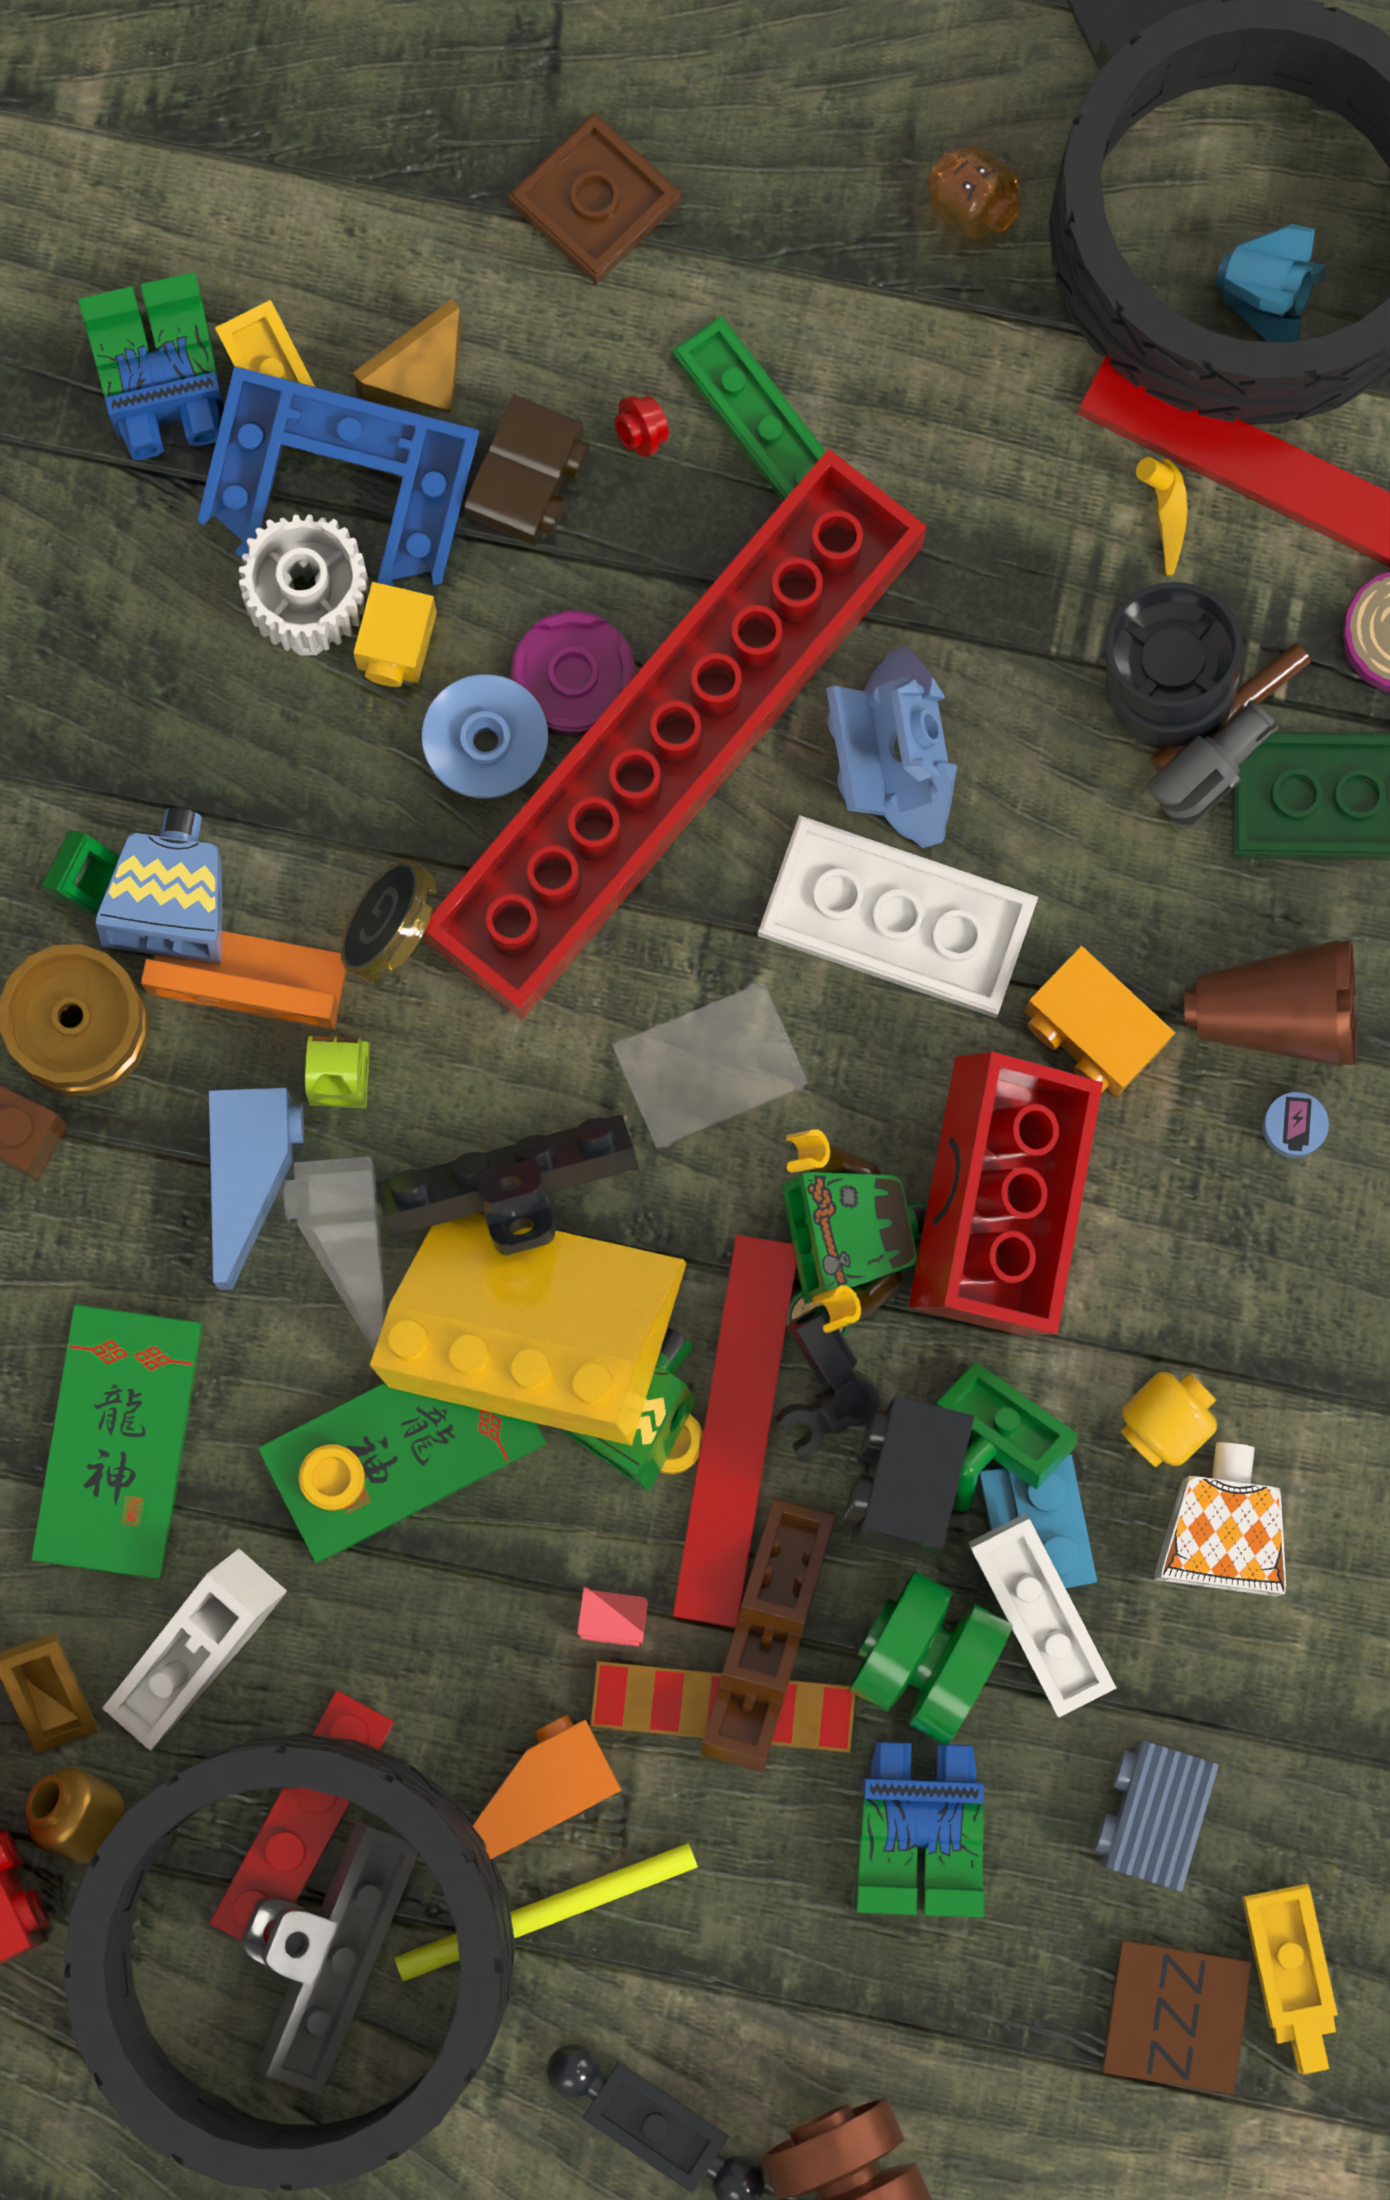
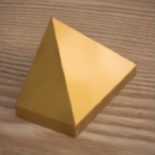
[353,299,462,412]
[0,1633,98,1753]

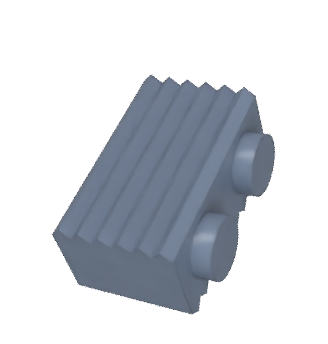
[1094,1741,1219,1892]

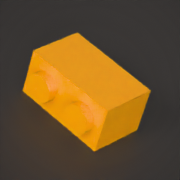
[1024,946,1175,1098]

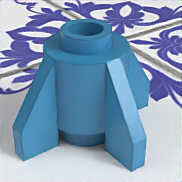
[1216,224,1327,343]

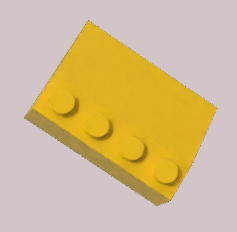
[370,1213,686,1446]

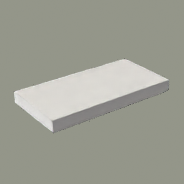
[758,815,1038,1018]

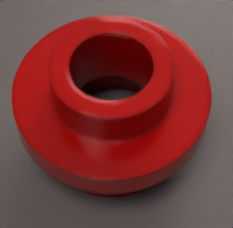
[614,395,669,457]

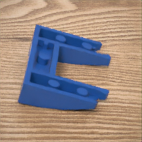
[197,366,480,587]

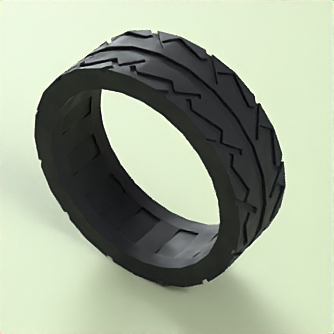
[1049,0,1390,425]
[64,1734,515,2191]

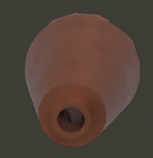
[1184,939,1357,1067]

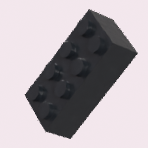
[842,1396,975,1562]

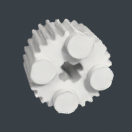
[239,515,370,655]

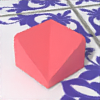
[578,1587,648,1647]

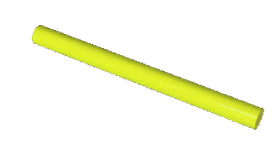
[394,1843,698,1982]

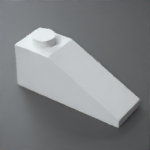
[102,1549,287,1751]

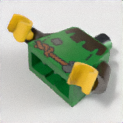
[782,1129,928,1333]

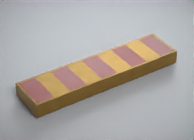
[590,1661,855,1753]

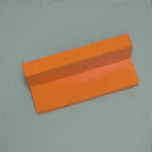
[141,931,347,1030]

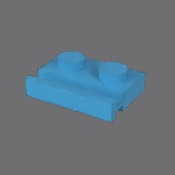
[978,1455,1097,1589]

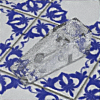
[283,1156,386,1351]

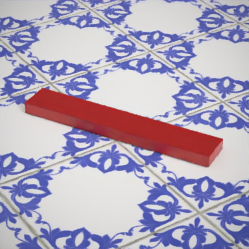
[1077,355,1390,567]
[673,1235,796,1628]

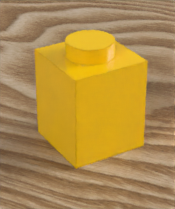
[354,582,437,687]

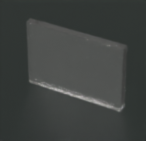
[613,982,809,1149]

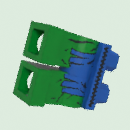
[78,272,225,461]
[854,1741,984,1918]

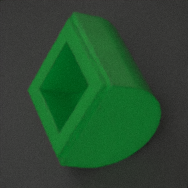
[40,830,120,916]

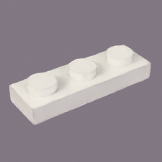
[968,1513,1116,1718]

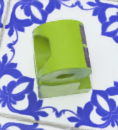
[305,1036,370,1108]

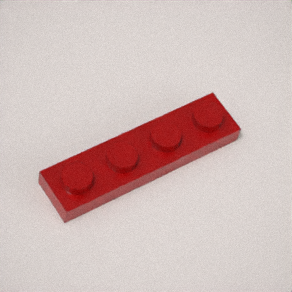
[209,1690,395,1943]

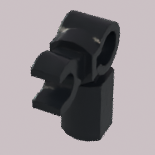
[776,1305,880,1457]

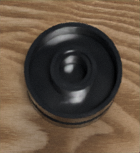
[1106,582,1241,747]

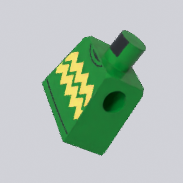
[557,1327,695,1492]

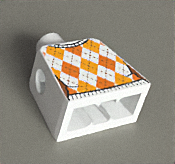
[1154,1442,1286,1597]

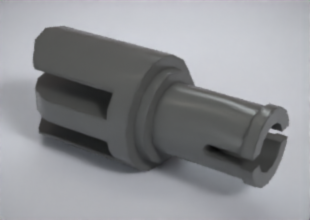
[1147,699,1279,830]

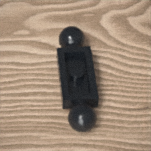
[547,2044,765,2200]

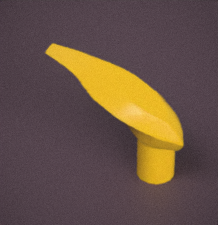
[1136,457,1188,576]

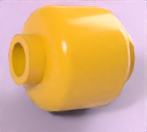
[1120,1372,1217,1467]

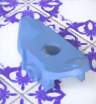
[826,645,957,848]

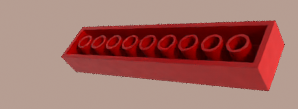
[421,448,927,1021]

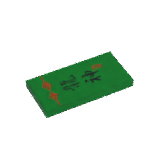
[32,1304,204,1580]
[258,1383,547,1565]

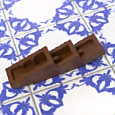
[700,1498,836,1773]

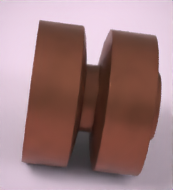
[759,2097,932,2200]

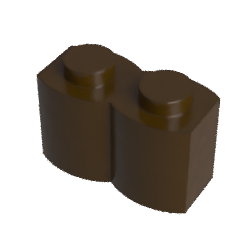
[465,395,590,546]

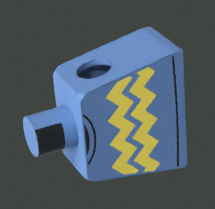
[95,808,222,964]

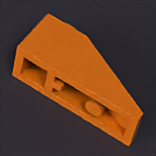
[473,1715,622,1860]

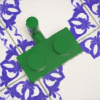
[936,1361,1078,1511]

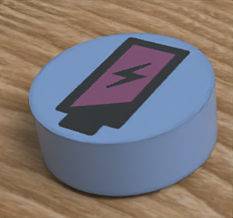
[1262,1092,1329,1158]

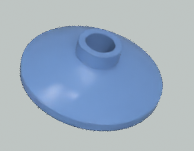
[422,674,548,799]

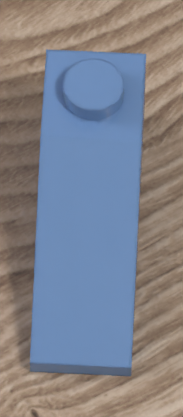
[209,1088,304,1290]

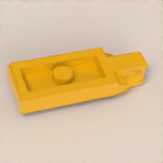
[1241,1884,1338,2075]

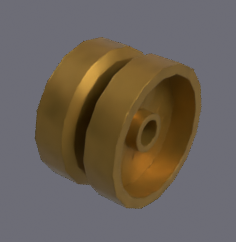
[0,944,149,1097]

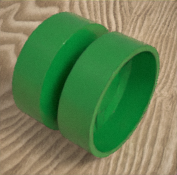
[848,1570,1013,1746]

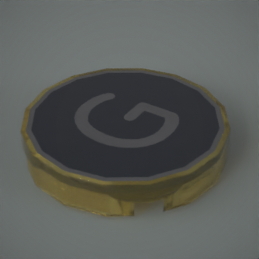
[341,860,436,983]

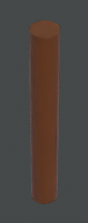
[1151,643,1311,772]

